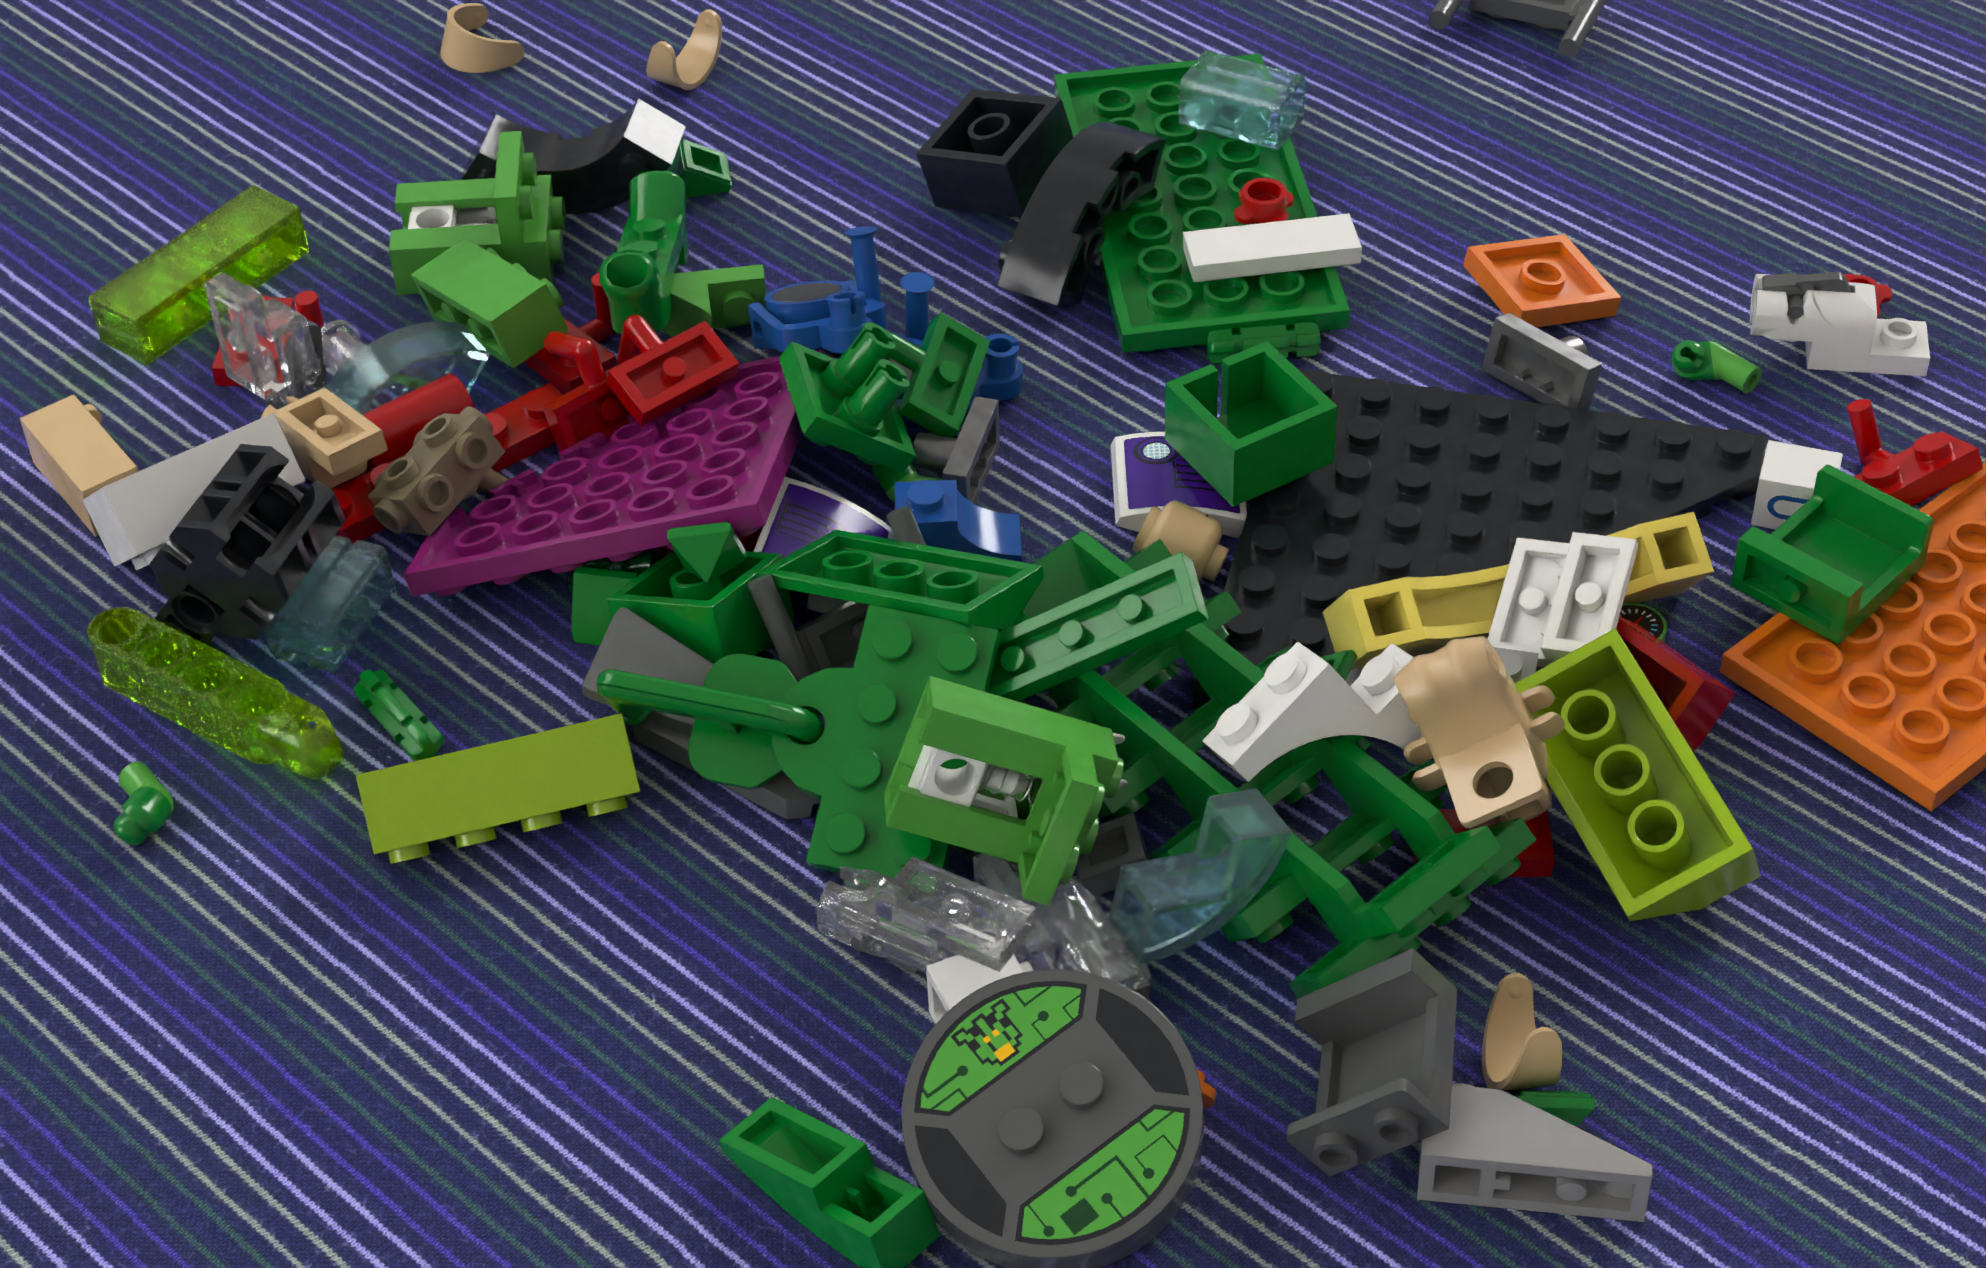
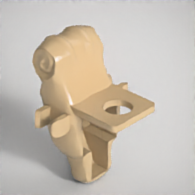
[1394,636,1565,828]

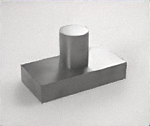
[1482,313,1602,410]
[912,396,1000,504]

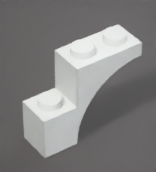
[1202,641,1425,782]

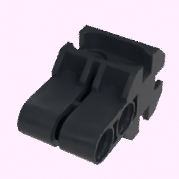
[147,444,346,664]

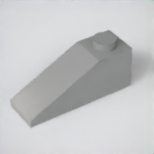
[1417,1083,1652,1222]

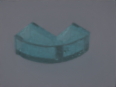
[325,321,490,415]
[1109,788,1292,964]

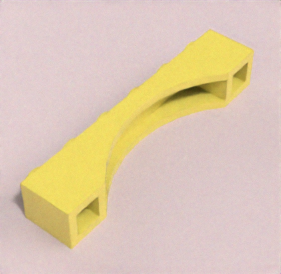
[1323,512,1714,670]

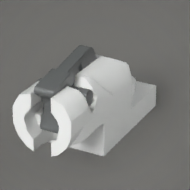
[1750,272,1930,376]

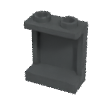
[1286,948,1457,1177]

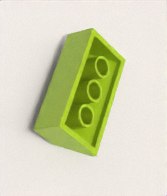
[1515,628,1761,921]
[356,713,640,864]

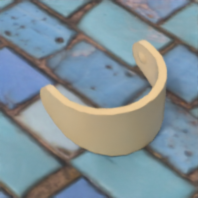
[440,3,524,73]
[646,9,722,90]
[1482,973,1562,1091]

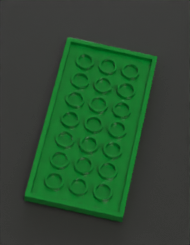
[1054,53,1350,353]

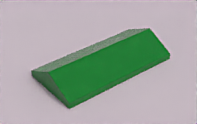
[758,530,1044,630]

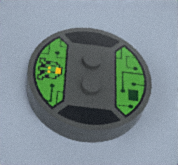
[901,969,1204,1268]

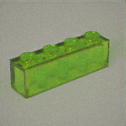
[88,185,309,366]

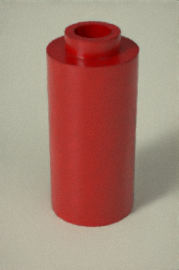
[362,373,475,473]

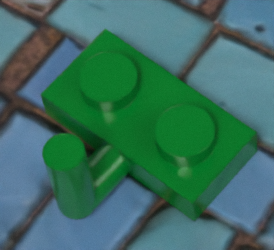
[885,312,990,438]

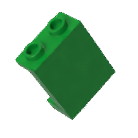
[1730,464,1934,645]

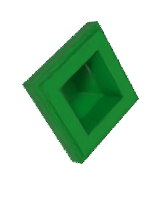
[667,522,746,584]
[1512,1090,1595,1127]

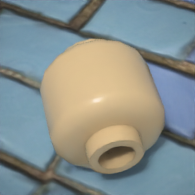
[1132,500,1229,583]

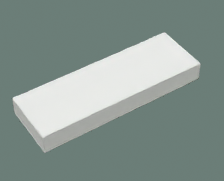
[1183,213,1362,282]

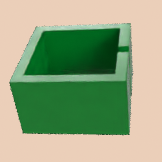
[1165,341,1338,507]

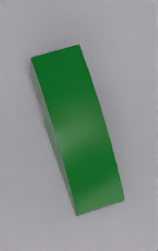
[718,1097,940,1268]

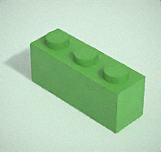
[410,238,569,368]

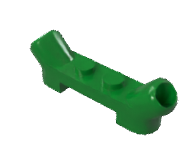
[599,171,689,334]

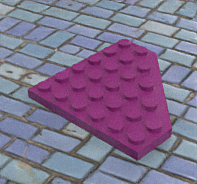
[404,347,824,596]

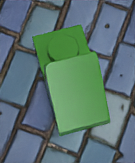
[661,264,766,337]

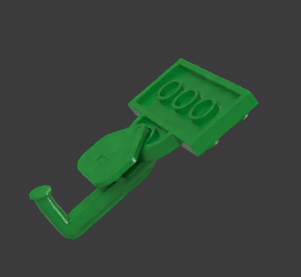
[596,605,1001,894]

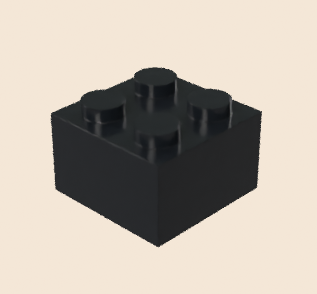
[916,89,1074,217]

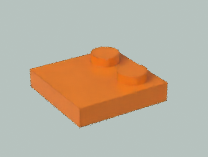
[1463,234,1621,328]

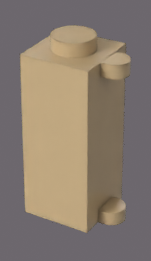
[19,394,138,537]

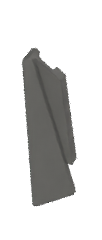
[582,607,821,820]

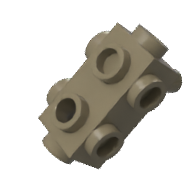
[368,406,509,536]

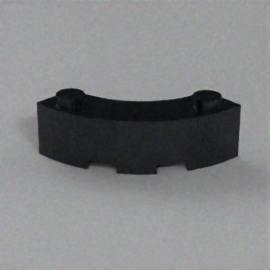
[460,99,686,215]
[998,121,1166,305]

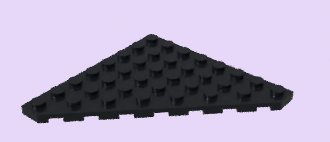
[1192,369,1767,709]

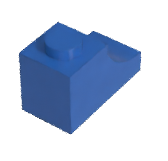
[895,480,1022,562]

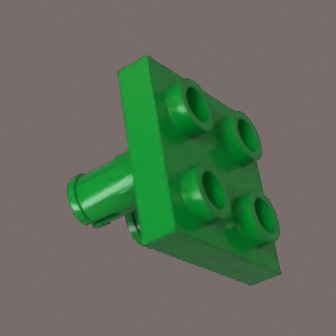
[779,322,916,473]

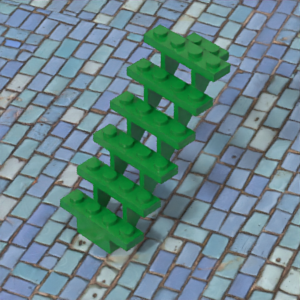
[977,531,1536,999]

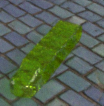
[87,607,344,780]

